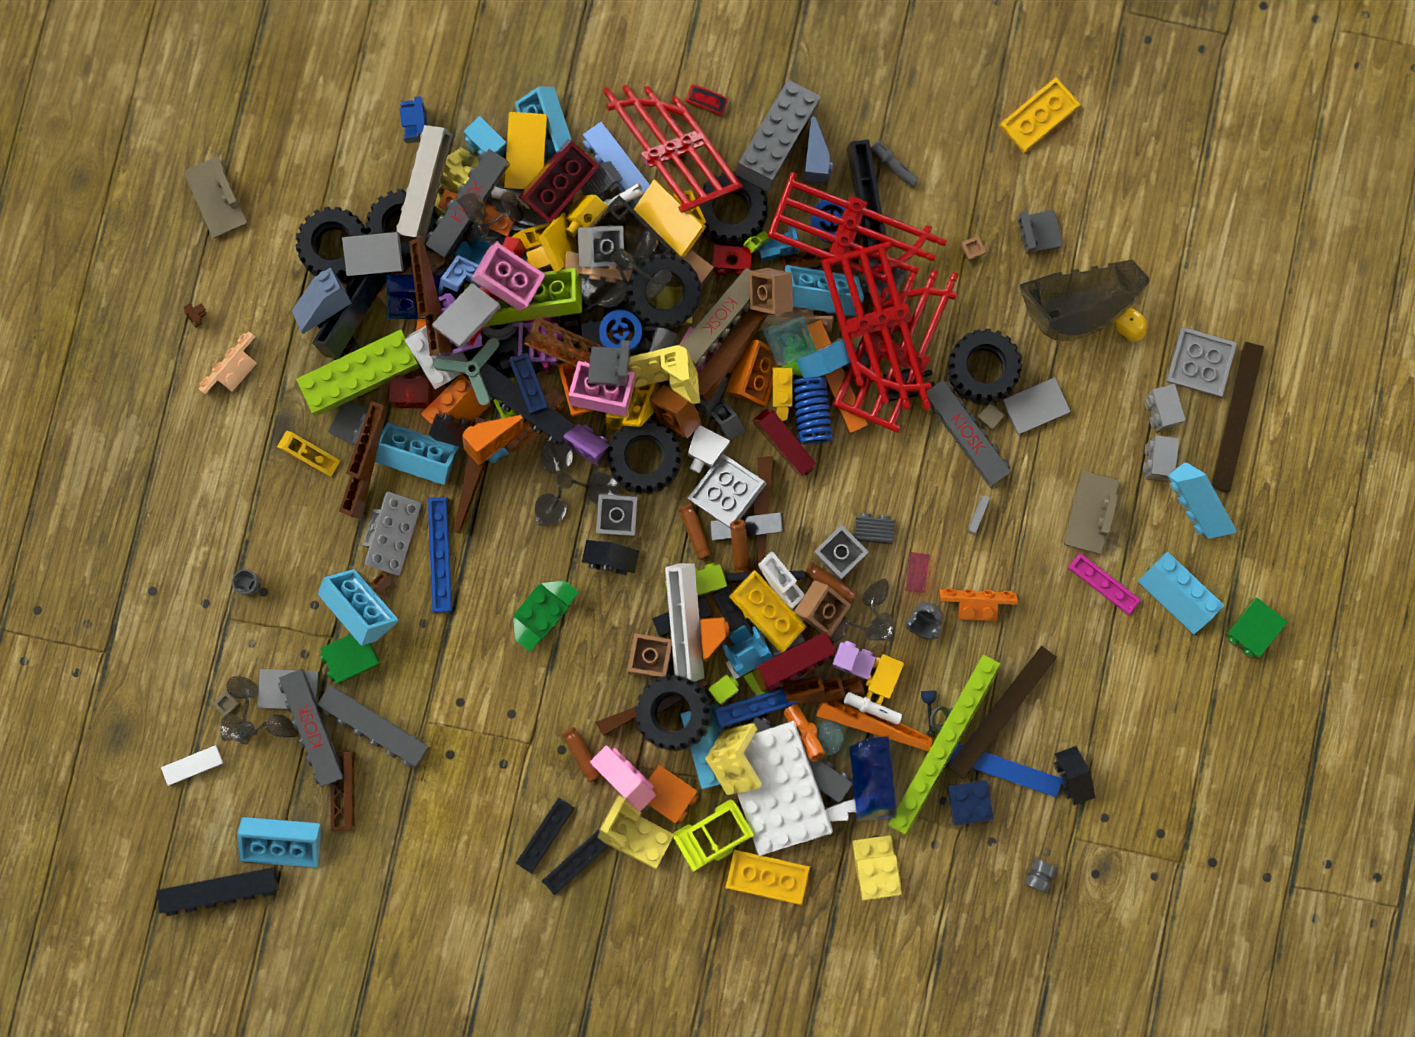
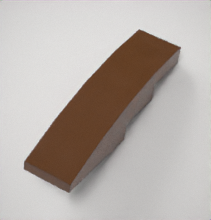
[782,676,865,703]

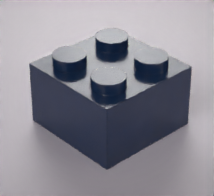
[947,780,994,825]

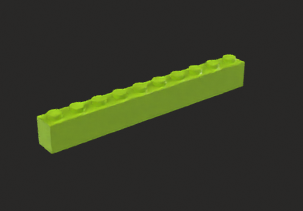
[888,654,1002,835]

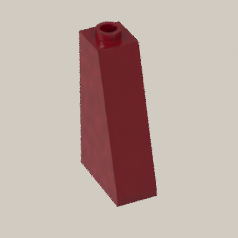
[751,409,816,476]

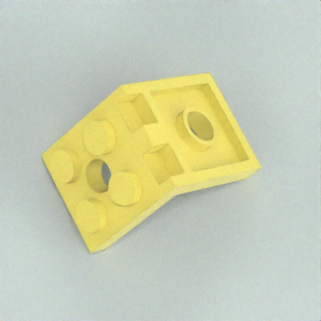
[434,148,480,214]
[705,723,762,795]

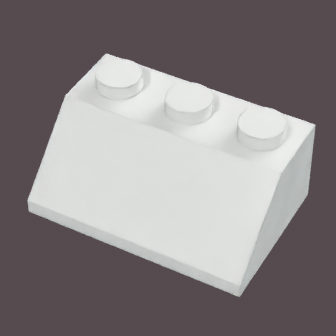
[405,325,468,389]

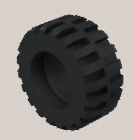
[698,171,768,247]
[366,189,439,265]
[295,206,368,282]
[627,254,702,328]
[947,328,1023,404]
[608,420,681,495]
[635,675,713,751]

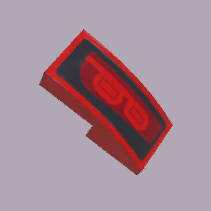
[684,84,729,117]

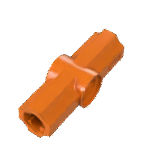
[783,704,826,762]

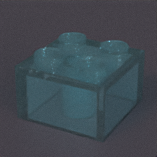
[763,315,817,366]

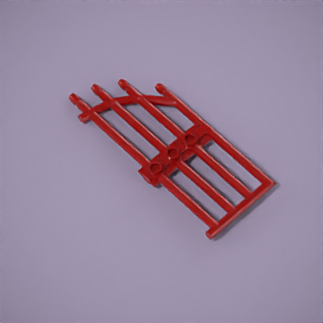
[603,85,743,213]
[767,172,947,283]
[821,241,932,410]
[832,270,958,433]

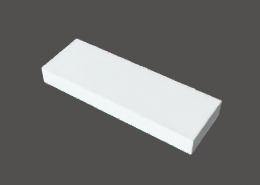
[161,745,224,786]

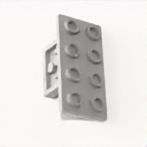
[362,492,421,576]

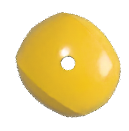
[1115,308,1147,343]

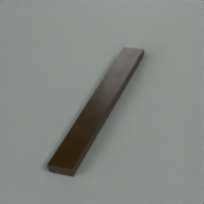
[1211,342,1264,493]
[948,645,1057,779]

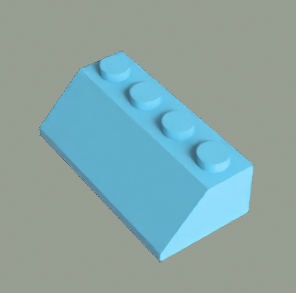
[515,87,571,166]
[785,265,864,316]
[375,422,459,485]
[1168,462,1237,539]
[1137,552,1224,635]
[318,569,398,646]
[681,704,725,789]
[237,817,321,868]

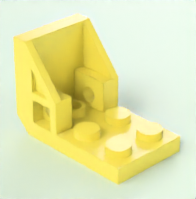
[628,345,700,404]
[598,795,674,870]

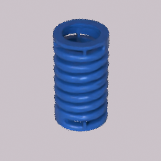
[792,377,833,445]

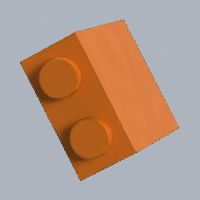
[648,765,699,824]

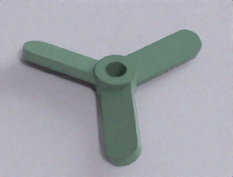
[434,338,499,405]

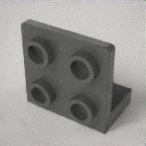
[1017,210,1063,254]
[588,340,631,386]
[328,401,368,446]

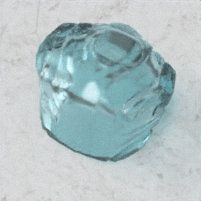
[816,720,845,754]

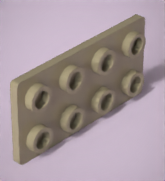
[184,157,247,238]
[1064,471,1119,554]

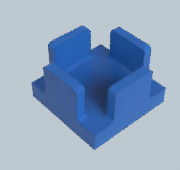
[400,96,428,143]

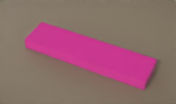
[1068,553,1141,615]

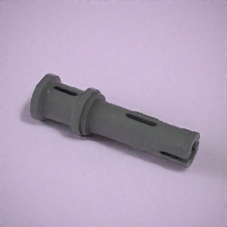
[871,139,919,188]

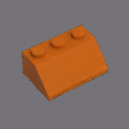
[725,340,784,407]
[421,374,491,426]
[700,618,729,662]

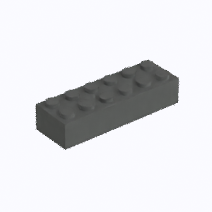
[735,80,821,192]

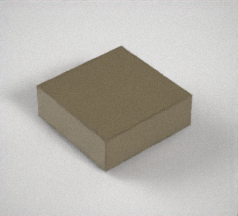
[977,403,1005,430]
[212,690,240,718]

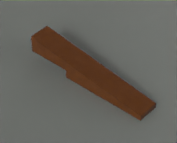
[409,238,453,356]
[698,309,769,402]
[339,401,387,519]
[454,417,488,534]
[753,456,773,572]
[595,680,708,736]

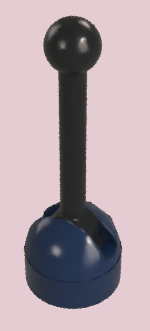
[921,690,937,737]

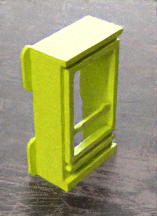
[673,800,754,871]

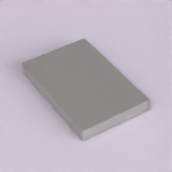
[342,232,404,276]
[432,283,501,348]
[1002,377,1071,435]
[257,669,319,709]

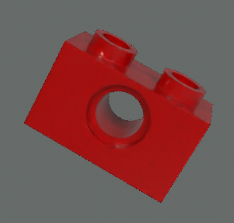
[712,245,751,276]

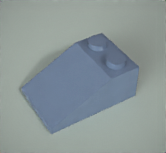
[804,116,833,184]
[292,268,352,334]

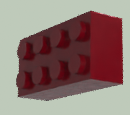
[518,140,600,224]
[751,631,836,692]

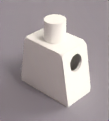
[688,425,730,473]

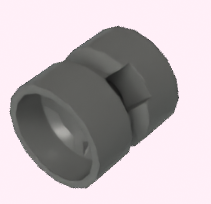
[232,569,262,597]
[1024,858,1058,894]

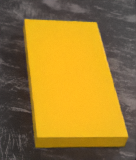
[999,77,1081,153]
[504,112,547,190]
[633,180,706,257]
[539,212,579,272]
[729,570,807,653]
[726,850,810,905]

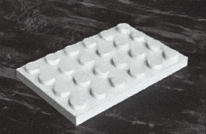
[732,721,833,856]

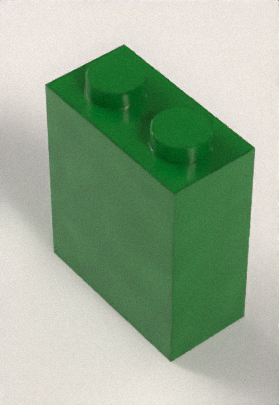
[1225,597,1288,659]
[320,634,381,684]

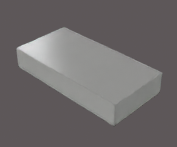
[967,495,990,535]

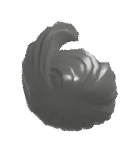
[906,602,943,640]

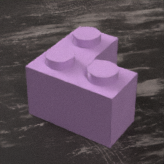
[831,641,876,680]

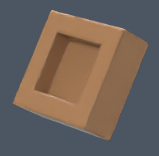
[960,236,986,261]

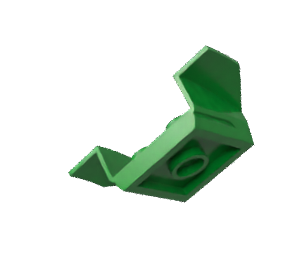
[513,580,579,652]

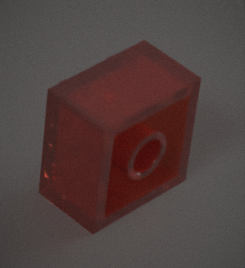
[389,376,433,409]

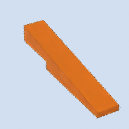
[803,320,868,433]
[816,701,933,751]

